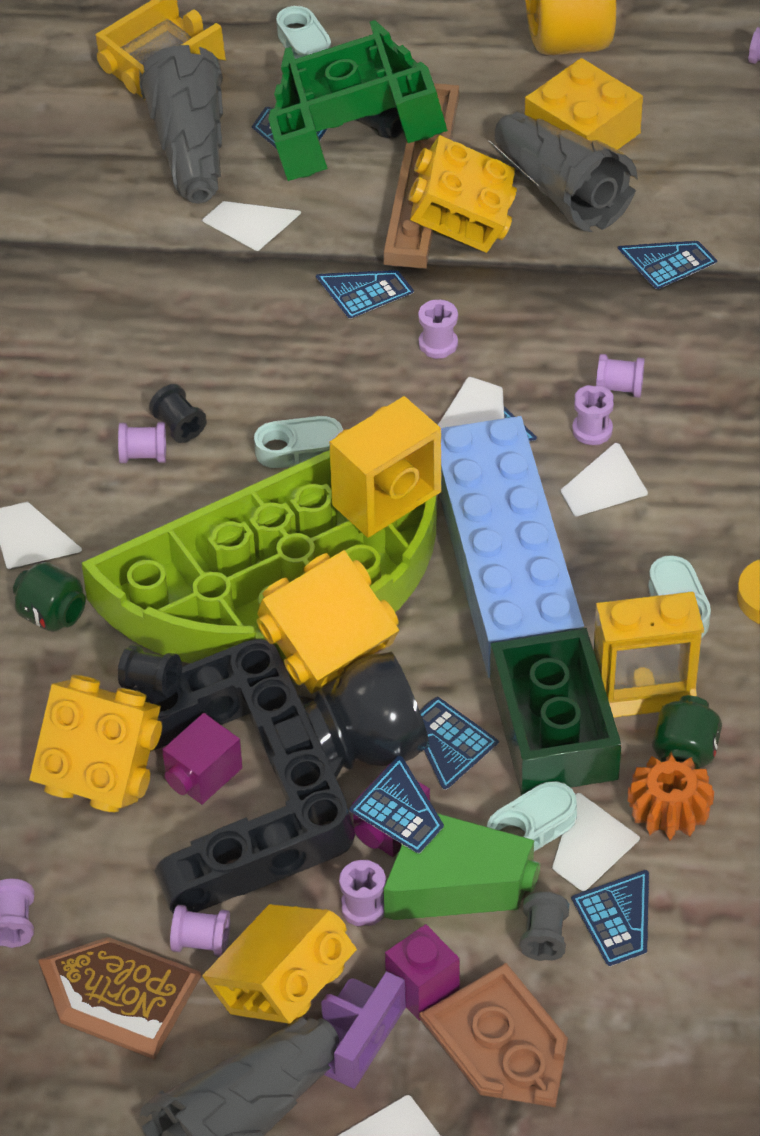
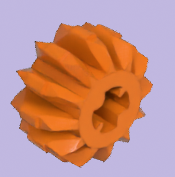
[627,752,714,840]

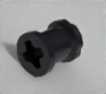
[149,384,207,443]
[118,645,182,698]

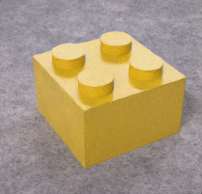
[525,58,643,150]
[329,396,441,538]

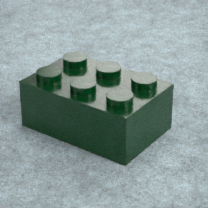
[490,628,622,796]

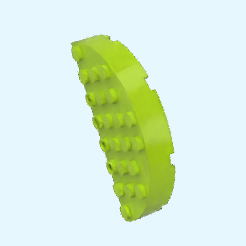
[81,450,437,665]

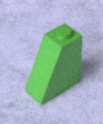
[384,813,540,920]

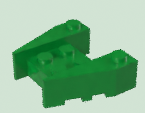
[268,20,448,181]

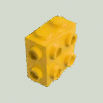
[408,135,517,253]
[257,550,399,694]
[29,675,162,812]
[202,904,357,1024]

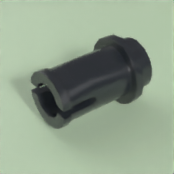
[356,107,403,138]

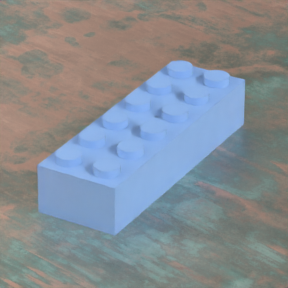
[439,416,584,678]

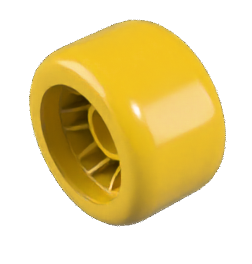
[525,0,617,56]

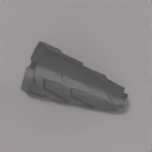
[139,45,223,204]
[495,112,638,232]
[140,1017,339,1136]

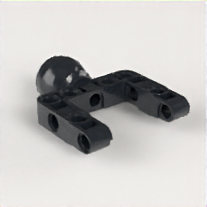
[131,639,430,914]

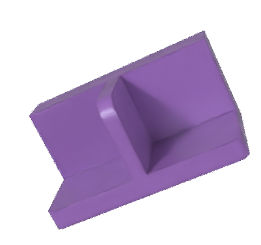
[321,971,406,1089]

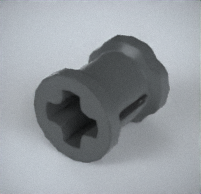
[519,892,570,961]

